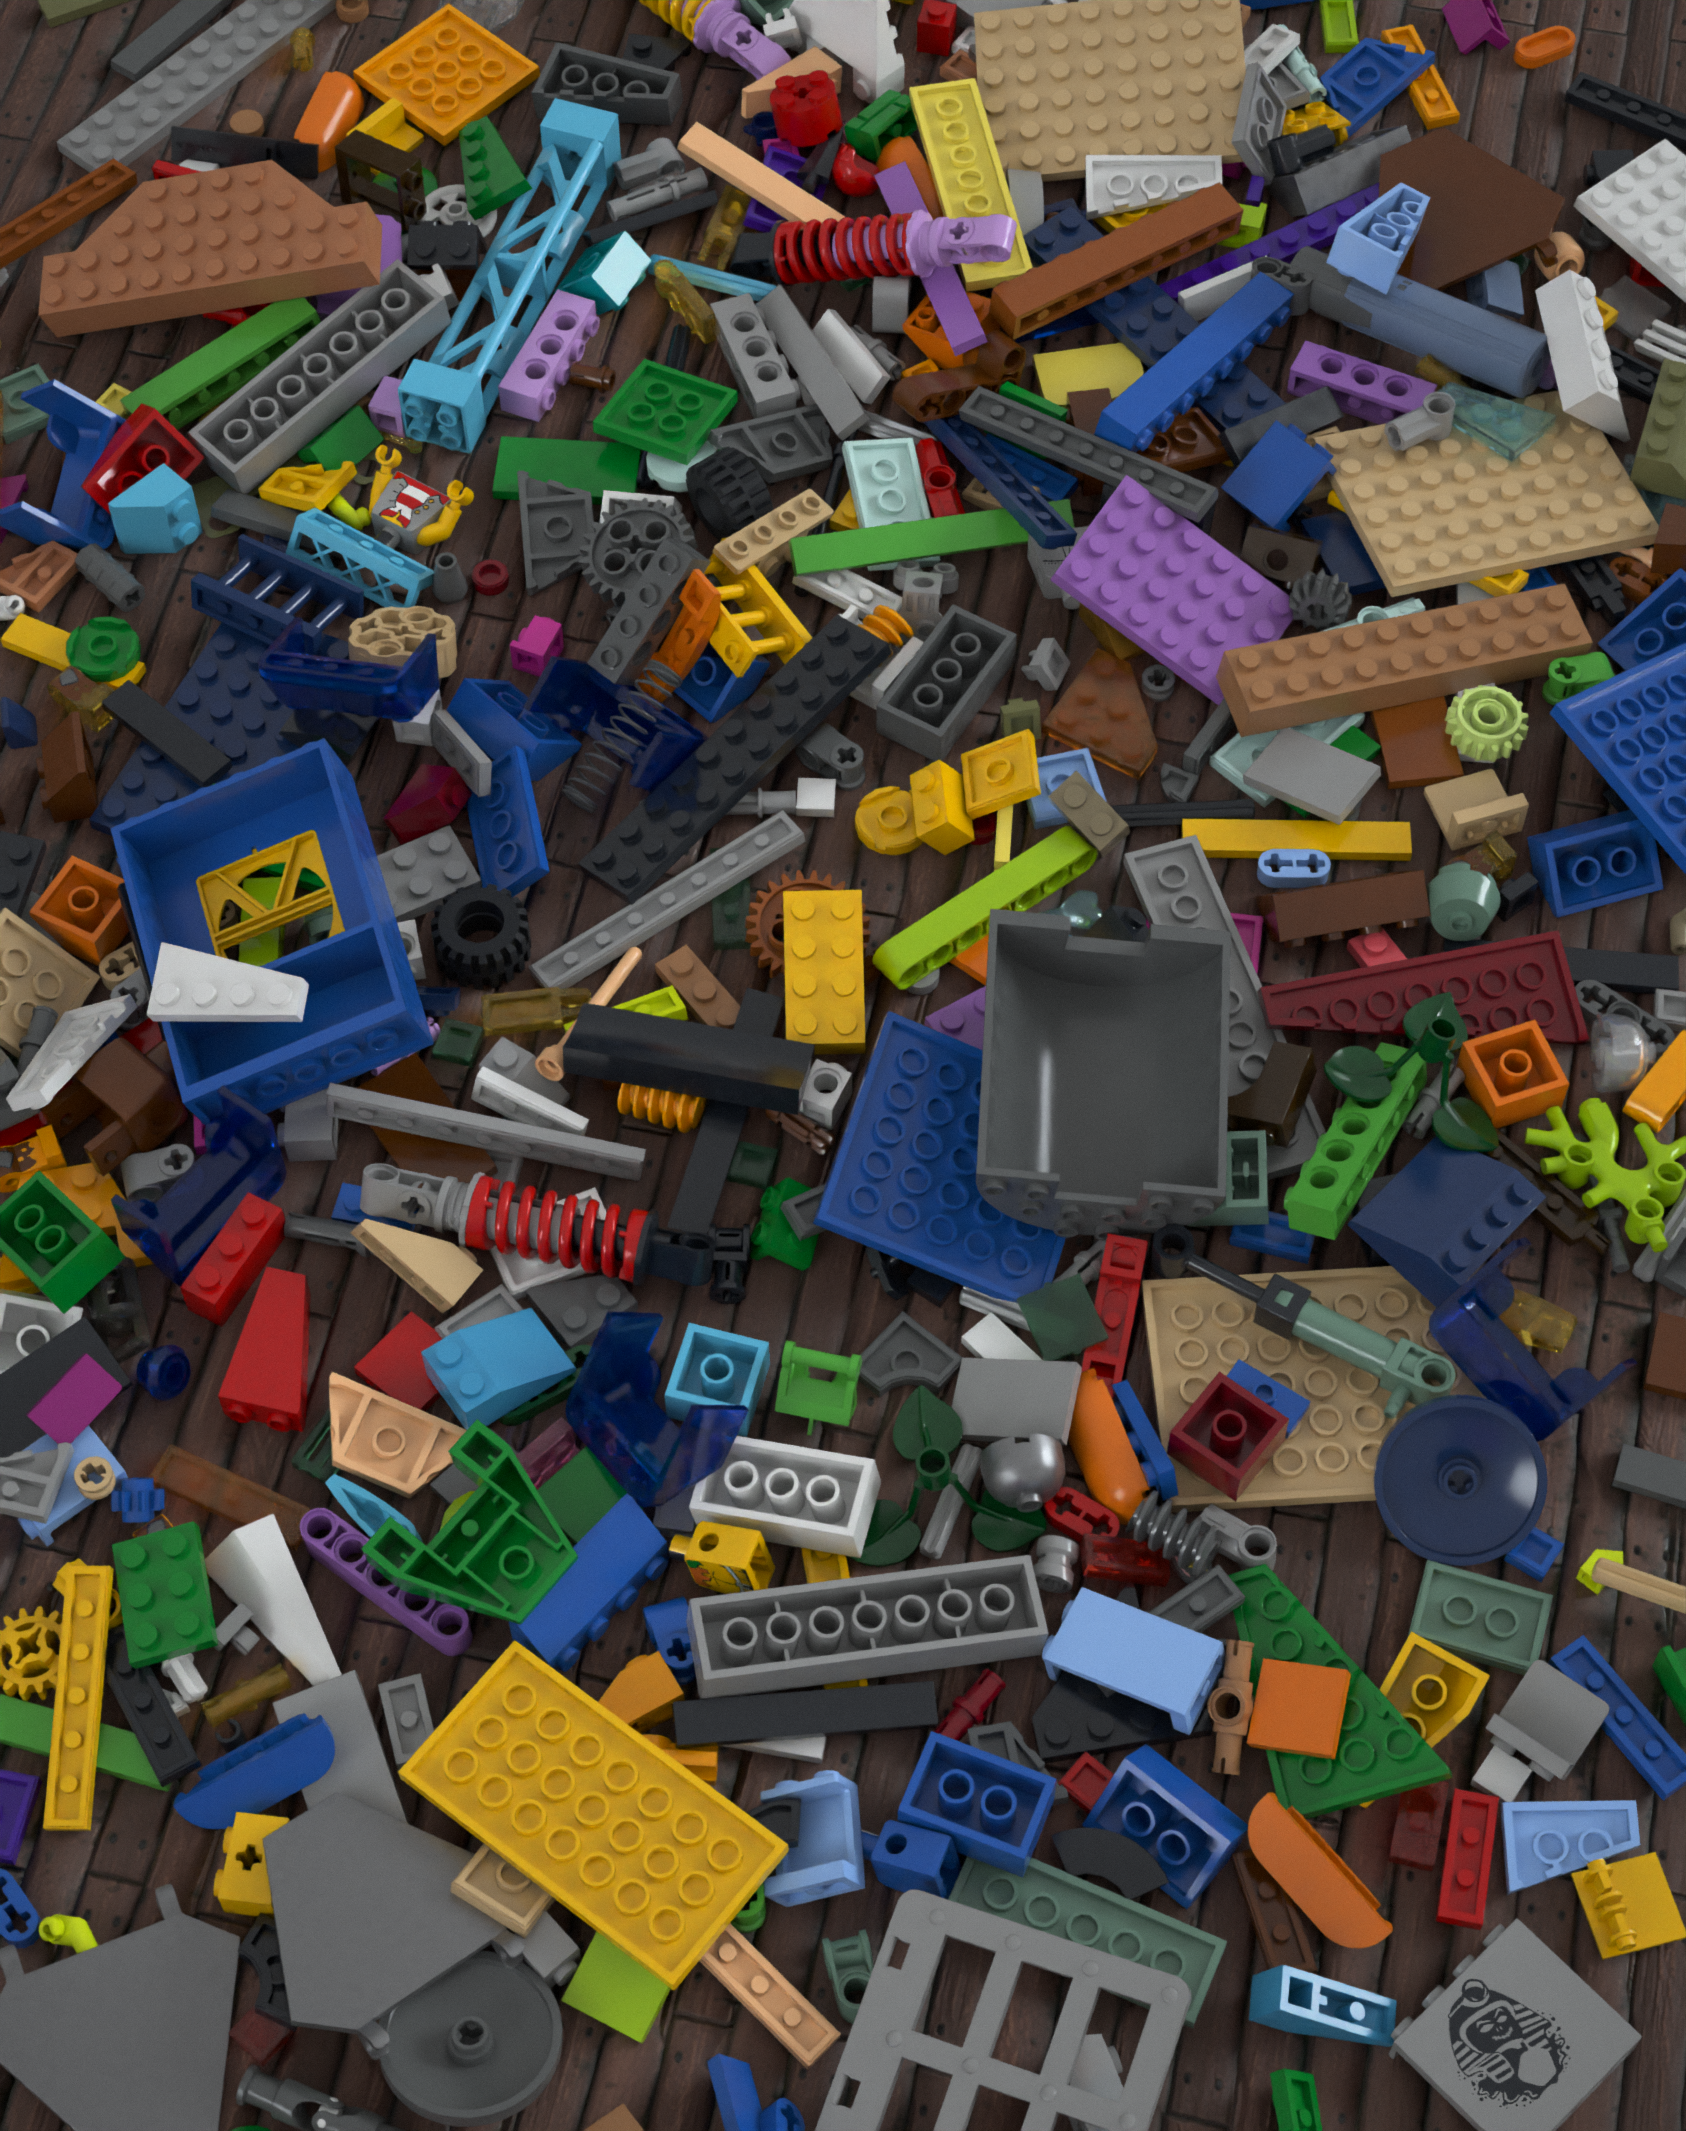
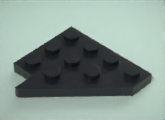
[1031,1582,1212,1764]

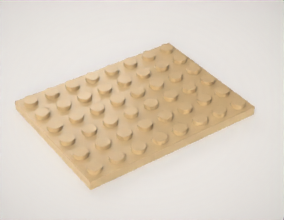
[974,0,1246,182]
[1312,390,1659,597]
[1141,1266,1491,1513]

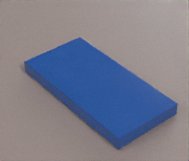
[466,745,550,898]

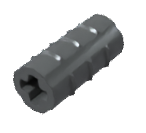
[75,543,146,612]

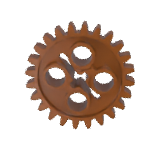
[745,870,871,985]

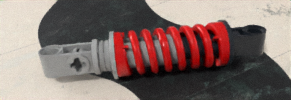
[360,1163,716,1287]

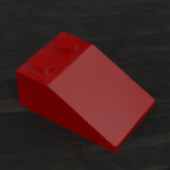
[81,403,205,515]

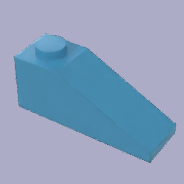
[1249,1965,1397,2047]

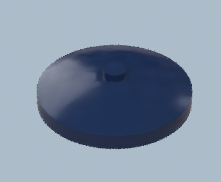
[1373,1395,1548,1566]

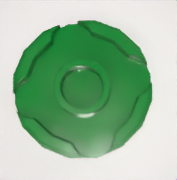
[66,617,141,682]

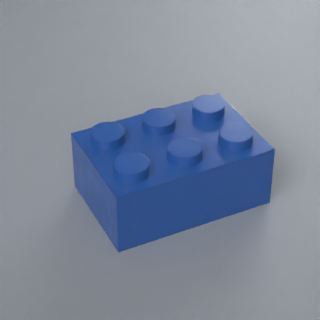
[898,1731,1057,1878]

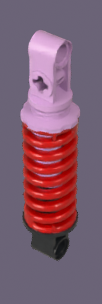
[730,209,1017,287]

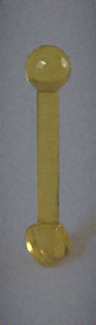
[377,429,422,454]

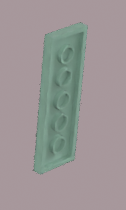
[948,1856,1227,2029]

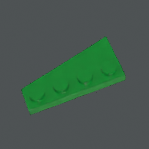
[459,115,532,221]

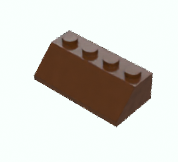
[1256,870,1431,948]

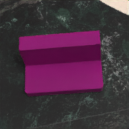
[1442,0,1510,55]
[25,1353,122,1444]

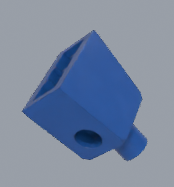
[861,1820,962,1900]

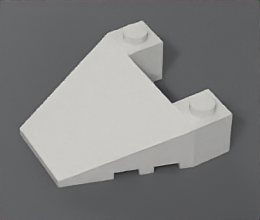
[784,0,905,104]

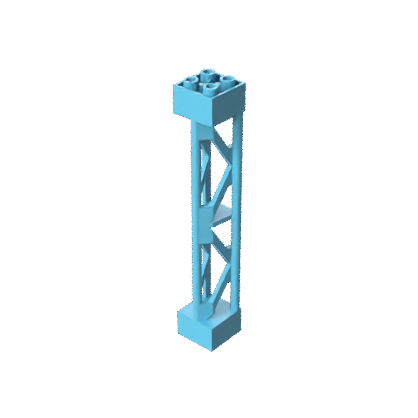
[398,98,621,454]

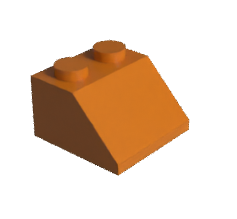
[29,855,129,966]

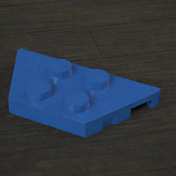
[1320,37,1435,138]

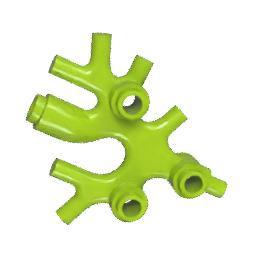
[1524,1098,1686,1253]

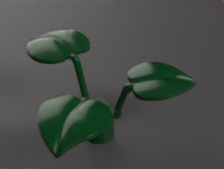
[1323,992,1499,1152]
[848,1385,1047,1567]

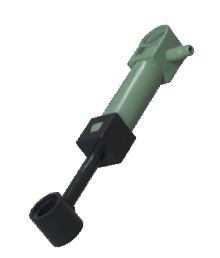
[1150,1224,1456,1419]

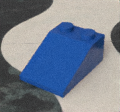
[1597,568,1686,671]

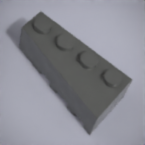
[532,42,683,125]

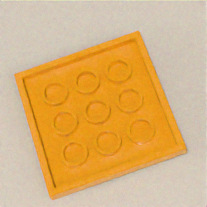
[353,3,540,146]

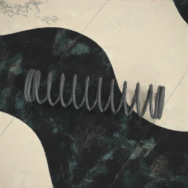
[561,659,683,813]

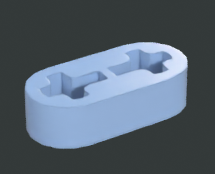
[1256,849,1331,888]

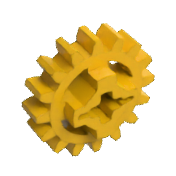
[0,1606,62,1702]

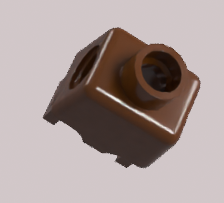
[40,1038,188,1177]

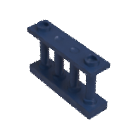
[191,534,364,665]

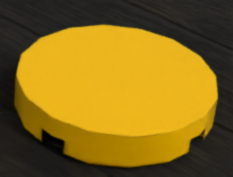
[855,786,923,855]

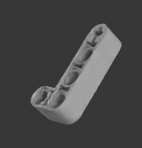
[873,274,912,334]

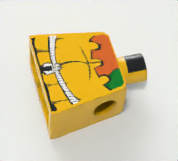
[669,1521,775,1594]

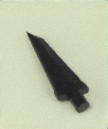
[797,127,844,194]

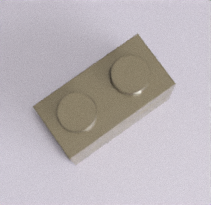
[1048,770,1130,858]

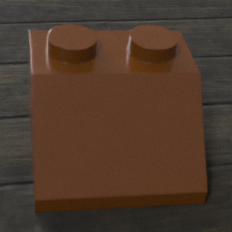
[36,712,98,823]

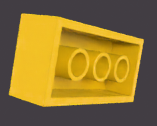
[783,890,865,1054]

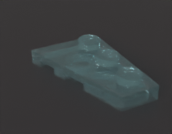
[1437,382,1557,461]

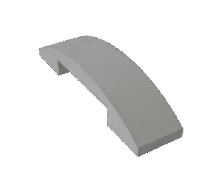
[1006,169,1044,268]

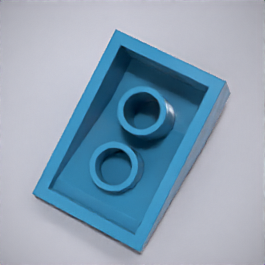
[421,1308,576,1431]

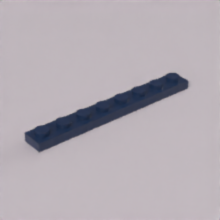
[923,415,1077,550]

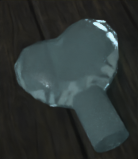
[1039,890,1103,929]

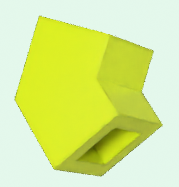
[1576,1549,1623,1595]

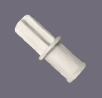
[161,1653,207,1704]

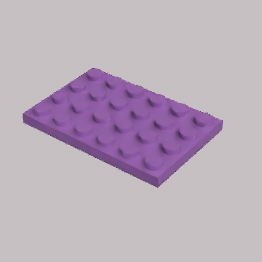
[1050,475,1293,706]

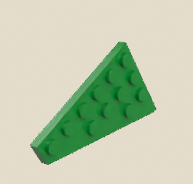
[1228,1564,1453,1819]

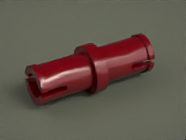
[933,1668,1006,1742]

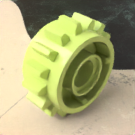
[1445,685,1529,762]

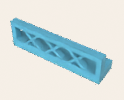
[285,508,434,608]

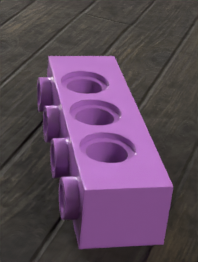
[1287,340,1437,425]

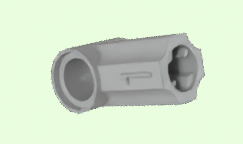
[613,138,686,190]
[1384,392,1456,452]
[1200,1504,1277,1571]

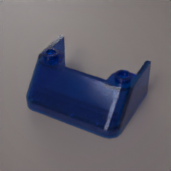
[258,617,439,723]
[523,656,709,792]
[111,1085,287,1287]
[1429,1237,1638,1442]
[566,1311,749,1507]

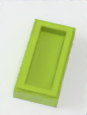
[1319,0,1359,53]

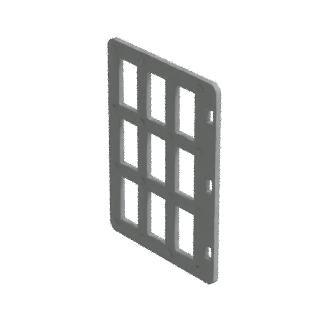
[815,1890,1191,2131]

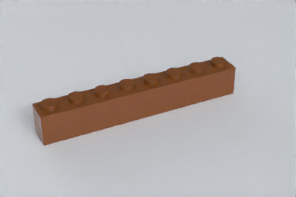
[989,182,1244,340]

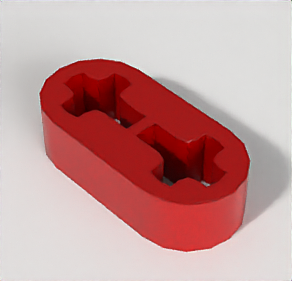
[1045,1487,1120,1551]

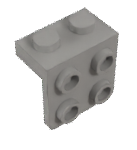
[1485,1660,1610,1782]

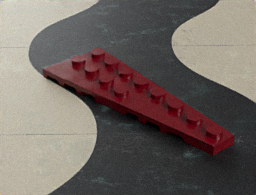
[1257,930,1589,1044]

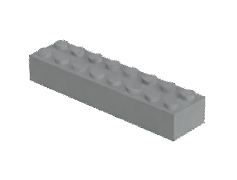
[188,259,451,495]
[686,1555,1049,1700]

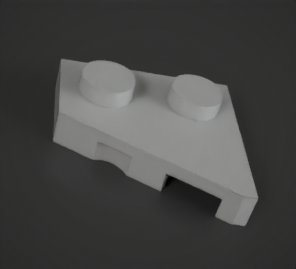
[0,1442,74,1524]

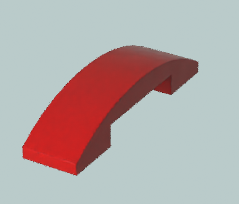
[1081,1233,1148,1400]

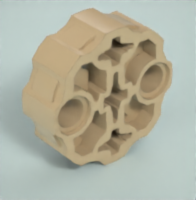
[348,606,457,690]

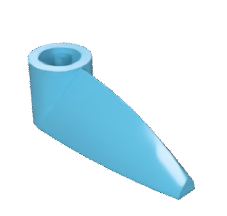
[325,1474,424,1544]

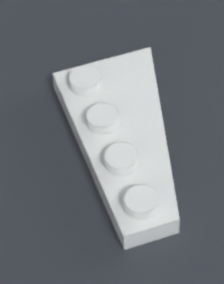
[1085,155,1222,220]
[147,942,309,1022]

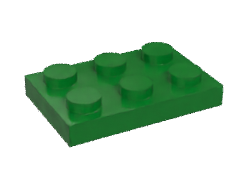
[112,1521,218,1669]

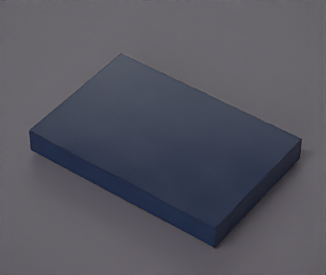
[1300,511,1386,596]

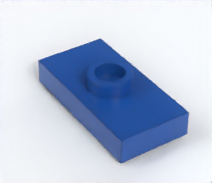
[1227,1359,1310,1439]

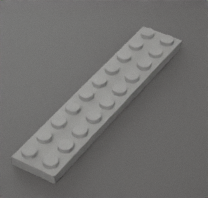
[57,0,336,173]
[1123,835,1326,1180]

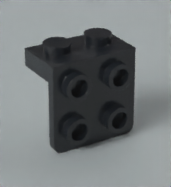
[407,221,487,270]

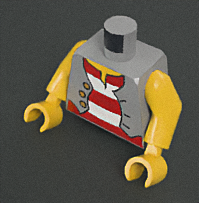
[369,444,474,554]

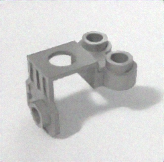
[893,560,959,644]

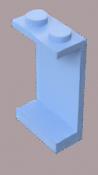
[1042,1587,1225,1735]

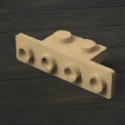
[713,489,834,578]

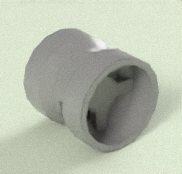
[1033,1535,1080,1593]

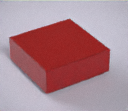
[1058,1752,1114,1814]

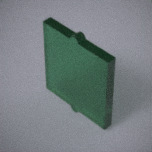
[1017,1274,1109,1361]

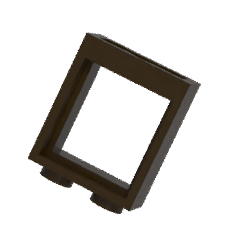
[334,129,427,231]

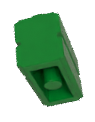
[844,89,918,162]

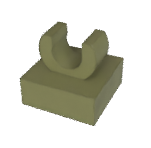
[1000,697,1041,740]

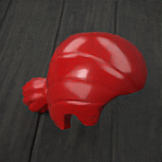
[832,143,880,197]

